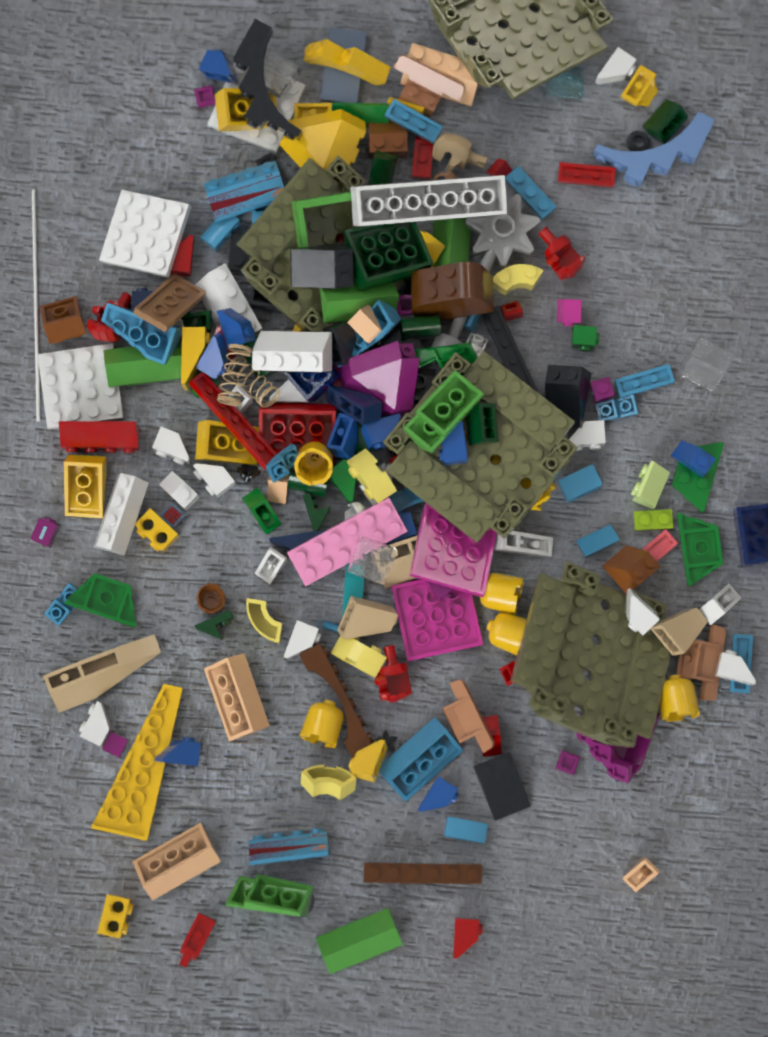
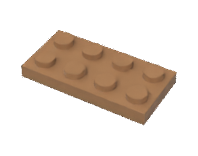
[133,273,206,332]

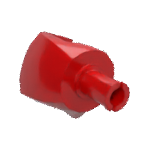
[538,227,586,280]
[87,292,132,343]
[374,645,413,704]

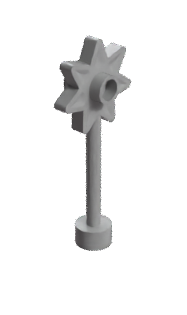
[430,194,540,348]

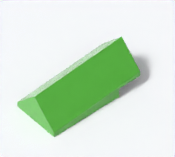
[433,217,471,267]
[320,282,399,323]
[103,343,182,388]
[403,370,484,453]
[226,874,313,917]
[316,908,403,974]

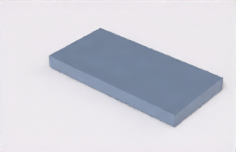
[320,28,367,103]

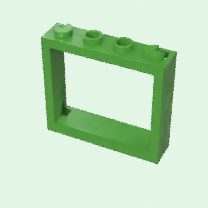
[291,191,351,247]

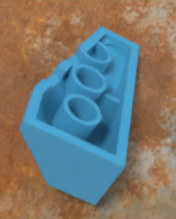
[336,300,401,368]
[101,303,182,365]

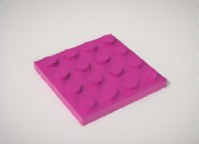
[409,503,497,597]
[391,579,483,662]

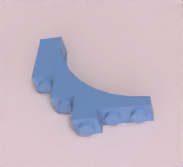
[593,111,715,187]

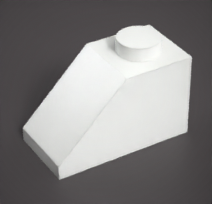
[595,47,637,85]
[159,471,200,511]
[699,584,741,625]
[626,588,660,635]
[284,621,321,659]
[715,650,756,686]

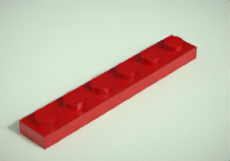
[188,372,277,470]

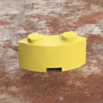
[493,264,544,296]
[347,449,397,503]
[246,598,283,644]
[331,635,387,678]
[301,765,357,800]

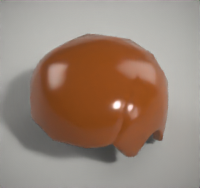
[196,583,226,614]

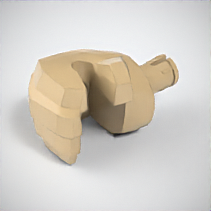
[432,133,488,171]

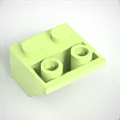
[631,461,670,510]

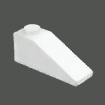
[494,531,553,557]

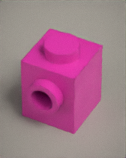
[557,299,582,326]

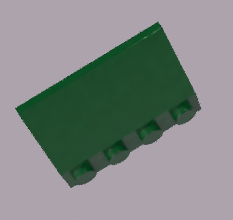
[344,222,434,291]

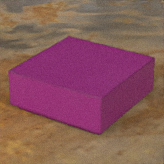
[194,85,216,109]
[102,732,128,758]
[555,750,580,775]

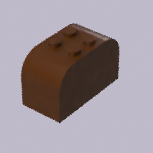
[411,262,494,321]

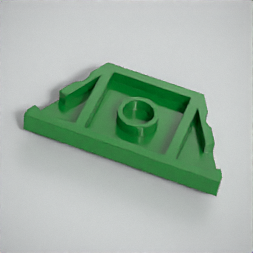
[671,442,724,513]
[676,513,723,587]
[64,573,136,628]

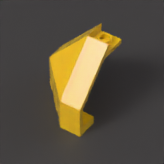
[279,109,366,173]

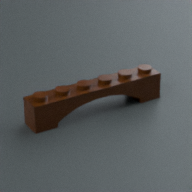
[299,643,374,758]
[364,862,482,884]

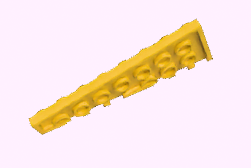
[91,684,183,841]

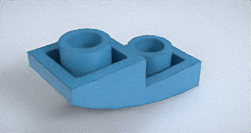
[596,395,639,422]
[266,444,298,483]
[44,583,78,626]
[444,817,488,844]

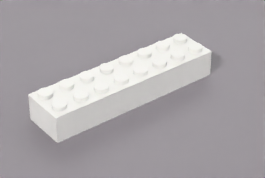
[350,175,507,226]

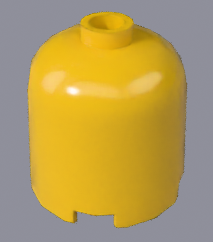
[294,442,333,486]
[480,573,524,615]
[486,612,527,656]
[659,675,700,722]
[299,700,344,749]

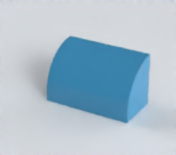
[199,216,241,252]
[558,464,603,503]

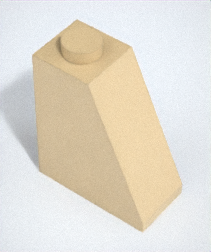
[337,596,398,639]
[650,607,708,656]

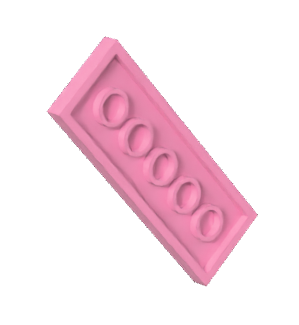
[287,497,407,586]

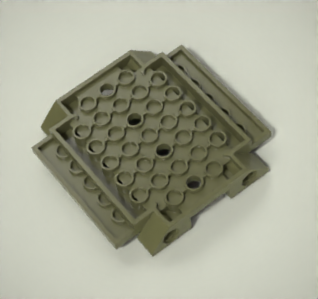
[428,0,614,100]
[236,156,404,332]
[383,351,578,543]
[511,561,671,747]

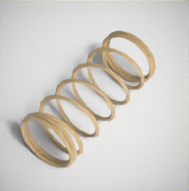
[217,344,252,406]
[226,356,280,408]

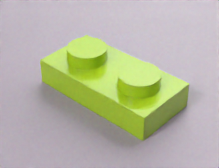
[633,509,673,531]

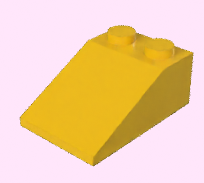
[215,88,277,132]
[181,327,211,391]
[195,420,259,465]
[64,454,107,518]

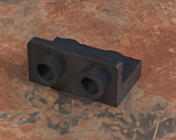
[228,233,250,272]

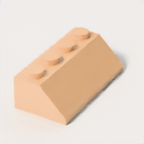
[400,43,479,107]
[204,653,270,741]
[132,823,221,901]

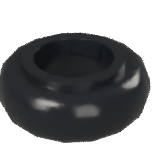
[626,131,649,151]

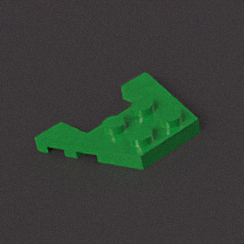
[414,342,478,369]

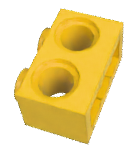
[135,508,180,553]
[97,893,134,939]

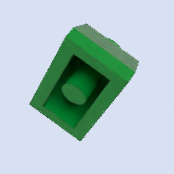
[330,459,357,504]
[242,487,282,535]

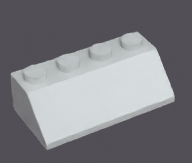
[195,263,263,345]
[252,331,332,372]
[93,473,149,556]

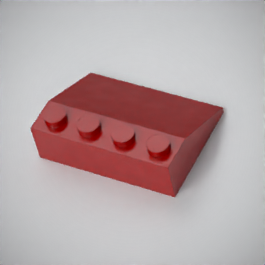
[259,402,337,466]

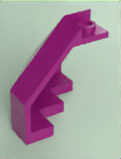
[339,341,419,420]
[576,713,660,783]

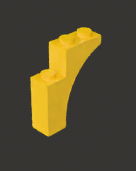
[303,39,391,86]

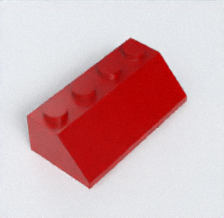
[59,421,140,454]

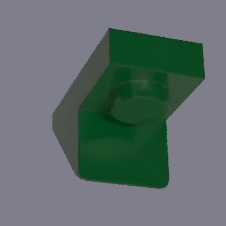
[181,310,212,334]
[302,493,331,531]
[194,610,234,640]

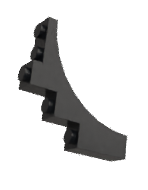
[233,19,303,141]

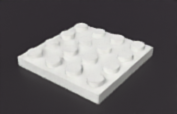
[208,62,306,154]
[99,190,191,278]
[38,343,124,430]

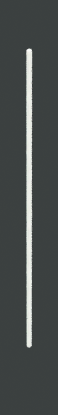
[32,189,40,422]

